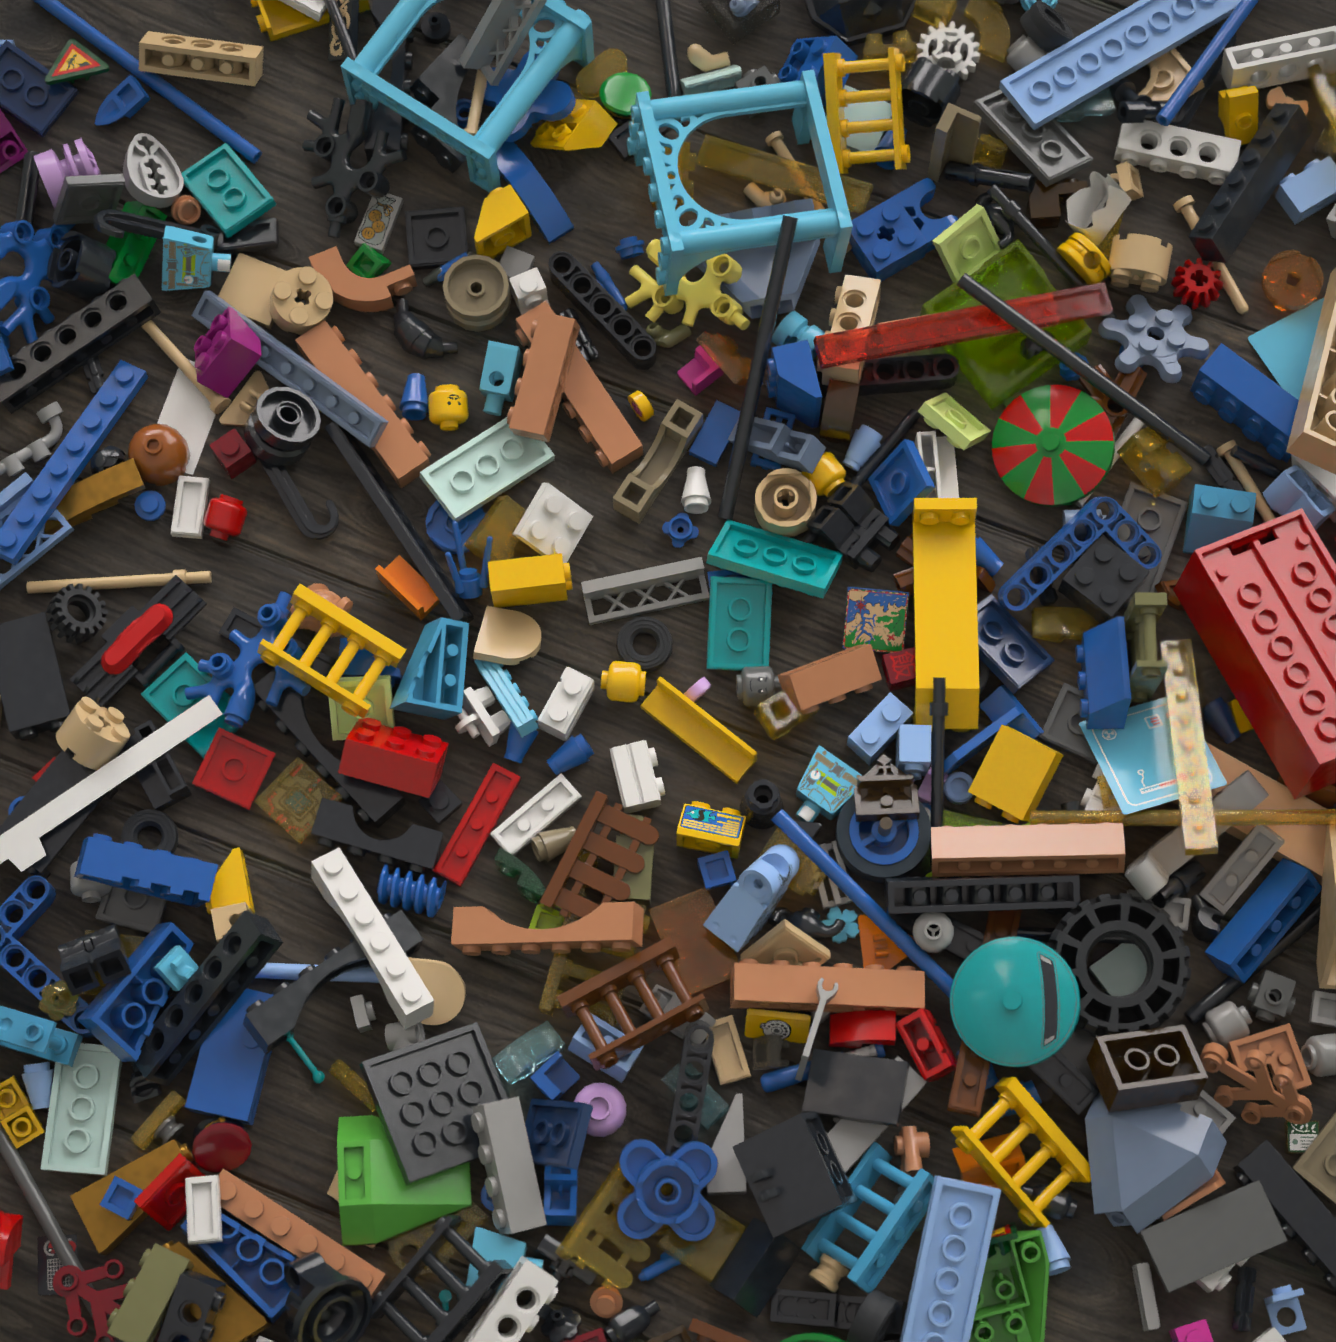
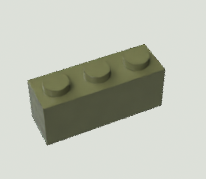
[107,1243,194,1342]

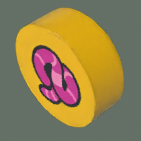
[628,390,654,422]

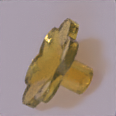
[39,980,79,1021]

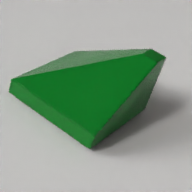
[346,243,392,278]

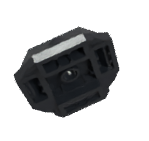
[804,0,919,47]

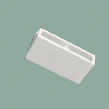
[914,431,959,498]

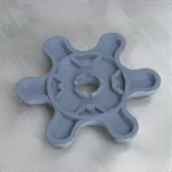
[1098,295,1210,383]

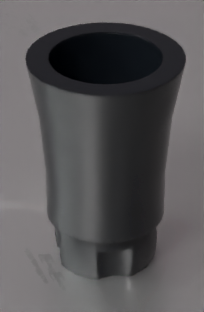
[740,779,784,829]

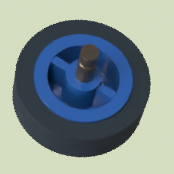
[835,795,931,883]

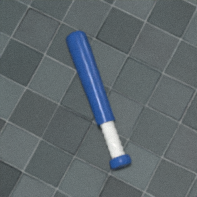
[760,1044,885,1093]

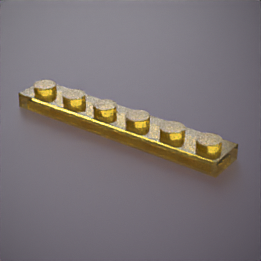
[696,134,873,214]

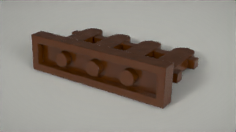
[539,790,659,919]

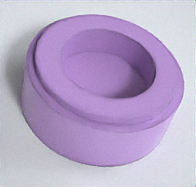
[684,677,711,702]

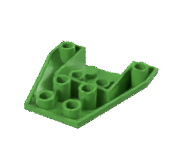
[337,1115,472,1246]
[915,1230,1049,1342]

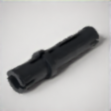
[945,161,1035,193]

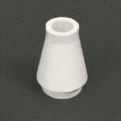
[681,466,711,514]

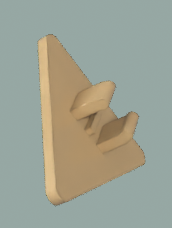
[219,371,269,427]

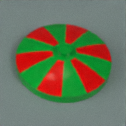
[992,385,1115,507]

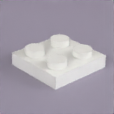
[513,483,593,563]

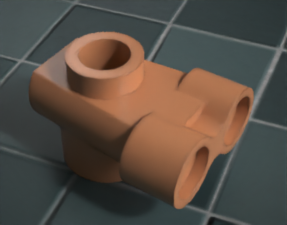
[894,1126,930,1177]

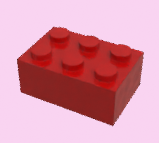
[338,718,449,798]

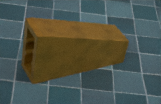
[70,1139,194,1256]
[162,1240,272,1342]

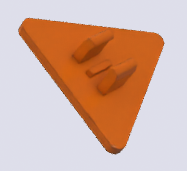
[857,915,914,969]

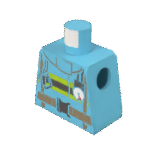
[162,226,231,291]
[795,745,862,822]

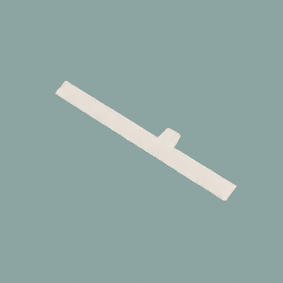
[0,695,222,872]

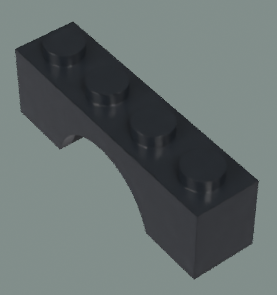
[311,797,443,875]

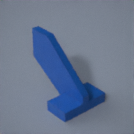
[944,685,1044,776]

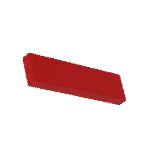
[433,763,521,887]

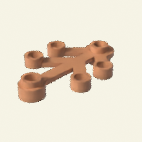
[1200,1043,1313,1124]

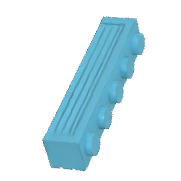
[474,659,538,737]

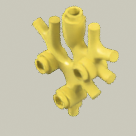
[625,225,750,330]

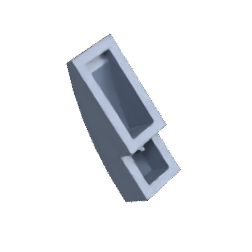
[727,417,826,474]

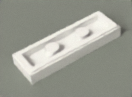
[490,773,582,858]

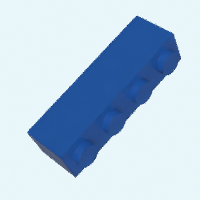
[1205,858,1322,983]

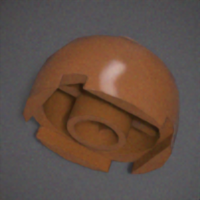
[128,423,190,486]

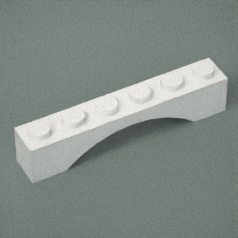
[311,848,434,1030]

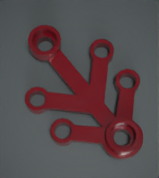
[53,1259,163,1342]

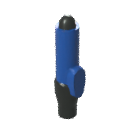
[422,251,475,287]

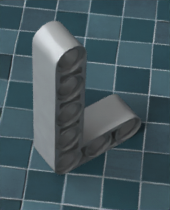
[1124,770,1269,900]

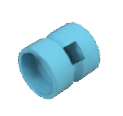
[772,310,825,360]

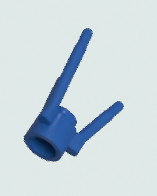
[445,520,493,599]

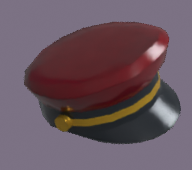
[192,1117,252,1173]

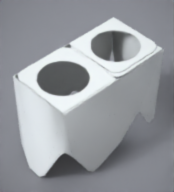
[1065,172,1132,246]

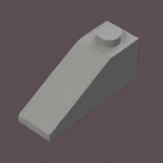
[703,1094,747,1196]

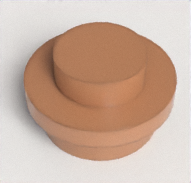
[171,195,201,225]
[590,1286,623,1318]

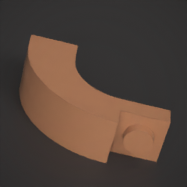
[309,246,417,312]

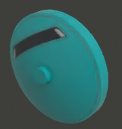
[950,937,1081,1067]

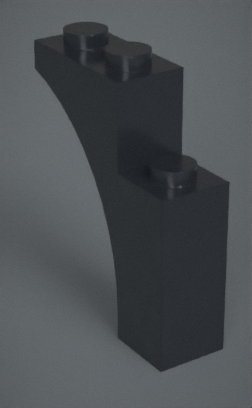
[409,33,469,173]

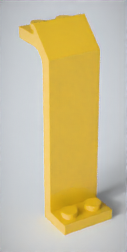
[912,498,979,732]

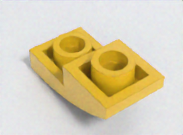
[0,1075,45,1149]

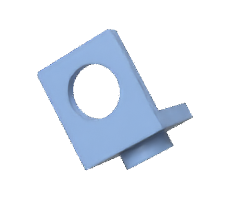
[1264,1284,1307,1336]

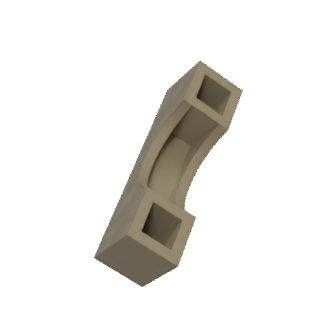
[613,399,703,524]

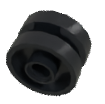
[244,387,321,466]

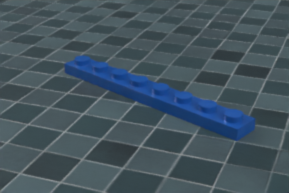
[0,360,148,565]

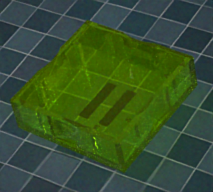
[920,239,1092,410]

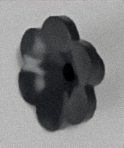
[541,1307,582,1342]

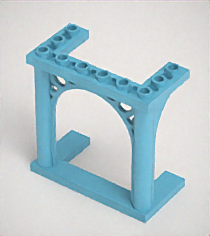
[341,0,595,193]
[627,70,853,296]

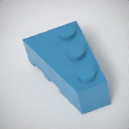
[389,617,469,720]

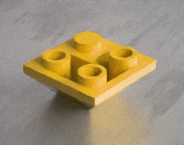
[530,99,617,151]

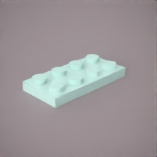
[420,417,555,522]
[41,1043,122,1176]

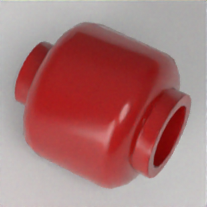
[203,494,247,541]

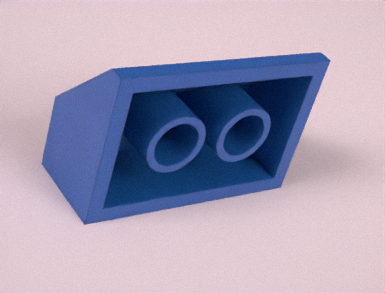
[765,340,822,428]
[1075,616,1131,729]

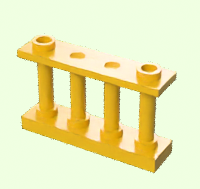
[823,47,910,174]
[257,583,406,718]
[950,1077,1091,1228]

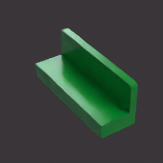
[106,201,167,287]

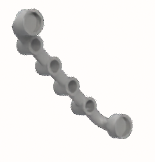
[0,401,63,478]

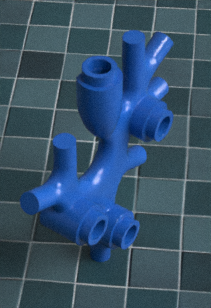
[0,220,75,344]
[185,592,311,728]

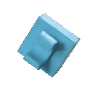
[154,945,199,991]

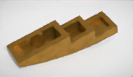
[35,458,145,541]

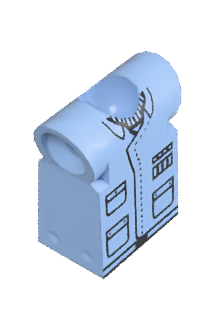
[703,844,800,952]

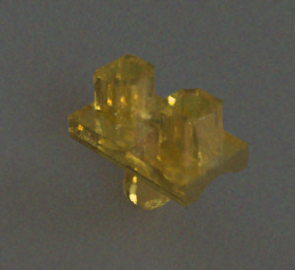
[862,30,917,80]

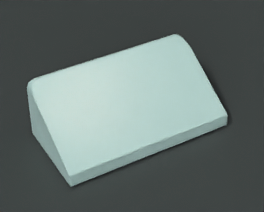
[680,65,742,95]

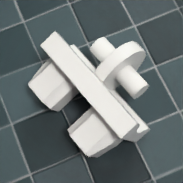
[455,686,511,747]

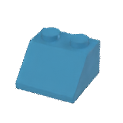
[1183,484,1256,554]

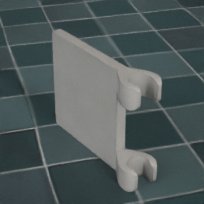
[795,978,838,1081]

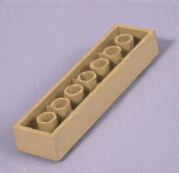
[1286,267,1336,475]

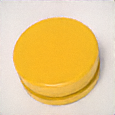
[1057,232,1111,289]

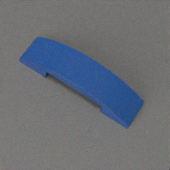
[496,142,574,244]

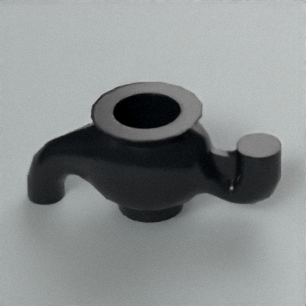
[975,191,1016,251]
[767,907,846,940]

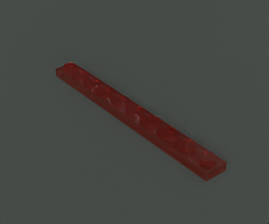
[813,282,1113,369]

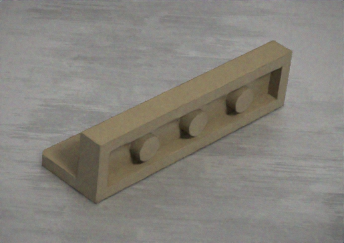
[927,103,982,182]

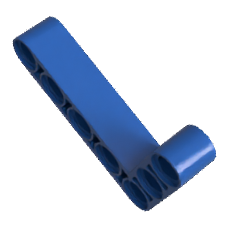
[998,497,1162,611]
[0,875,95,1038]

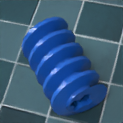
[377,864,447,918]

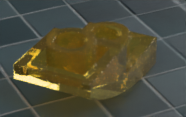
[1031,607,1098,643]

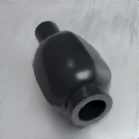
[1021,1184,1078,1220]
[603,1300,661,1342]

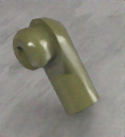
[646,322,692,348]

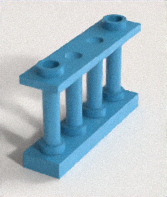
[0,1006,83,1067]
[801,1141,934,1294]

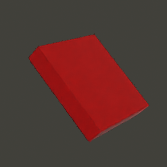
[192,727,276,810]
[134,1153,206,1231]

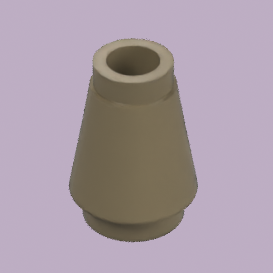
[530,826,576,862]

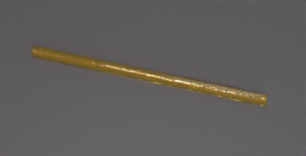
[1030,809,1336,826]

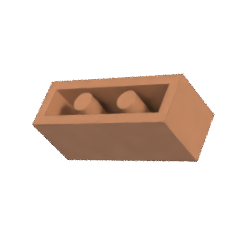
[777,644,882,714]

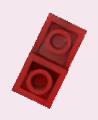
[829,1010,896,1049]

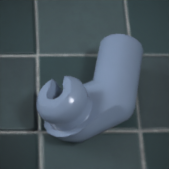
[729,0,759,17]

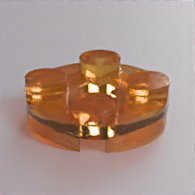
[1261,250,1324,311]

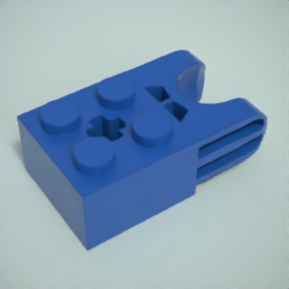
[849,178,958,282]

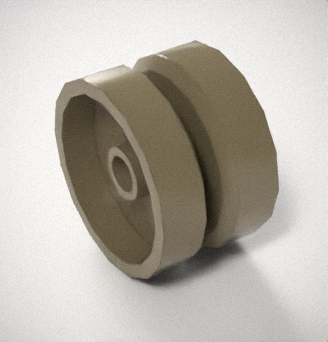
[443,254,511,332]

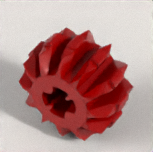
[1171,257,1223,310]

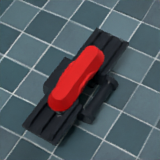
[70,575,207,707]

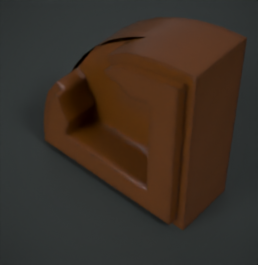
[976,565,996,593]
[1155,579,1185,611]

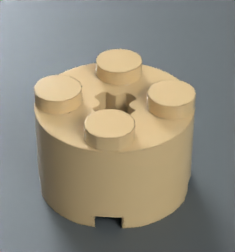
[1109,234,1173,292]
[269,266,333,335]
[755,468,817,537]
[56,697,130,770]

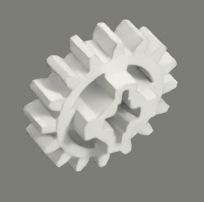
[916,21,980,81]

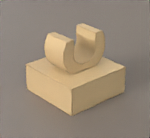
[1110,161,1144,200]

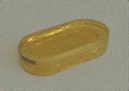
[576,48,627,98]

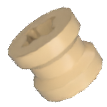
[809,1253,849,1293]

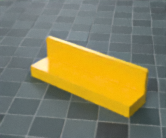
[641,676,757,784]

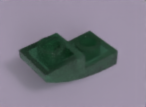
[494,848,546,903]

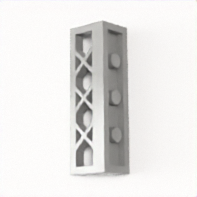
[459,0,547,86]
[581,557,709,625]

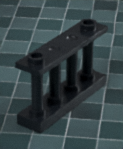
[370,1215,514,1342]

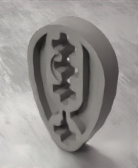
[123,133,184,208]

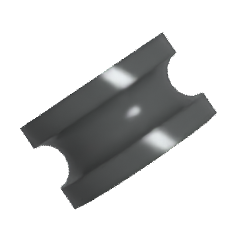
[153,1115,185,1145]

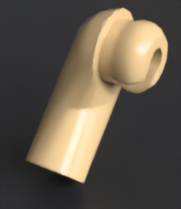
[687,44,730,72]
[743,182,786,207]

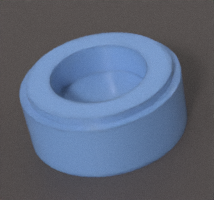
[944,772,973,805]

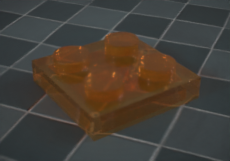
[696,332,751,386]

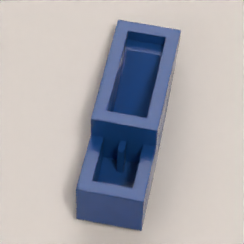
[544,1166,578,1226]

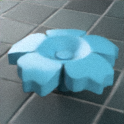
[822,906,859,944]

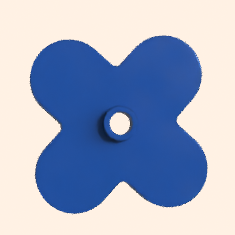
[483,46,576,142]
[617,1139,718,1241]

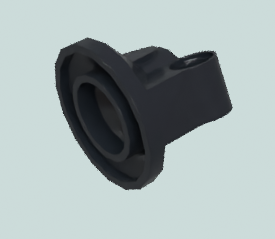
[283,1252,373,1342]

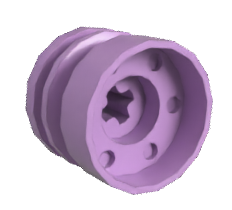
[34,138,101,209]

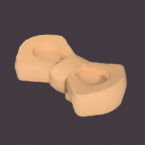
[1265,87,1308,116]

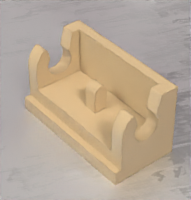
[211,902,253,943]

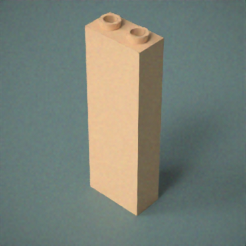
[1171,742,1327,885]

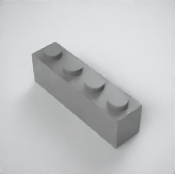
[826,1056,927,1174]
[471,1096,547,1234]

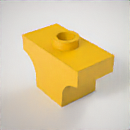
[1219,86,1259,145]

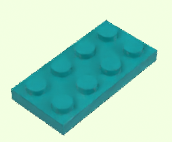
[706,519,843,598]

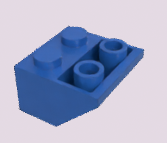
[778,36,858,106]

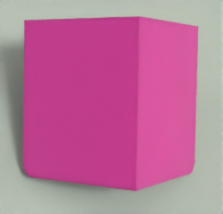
[678,342,724,396]

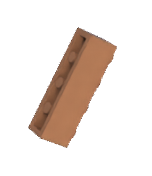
[507,311,580,442]

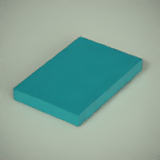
[181,143,276,238]
[706,576,772,671]
[141,652,250,759]

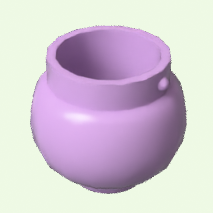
[574,1083,626,1137]

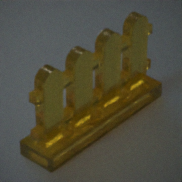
[555,1160,673,1289]

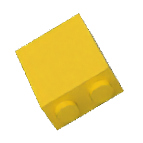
[488,553,573,608]
[968,725,1063,824]

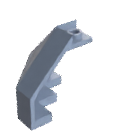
[688,198,820,319]
[1085,1088,1227,1234]

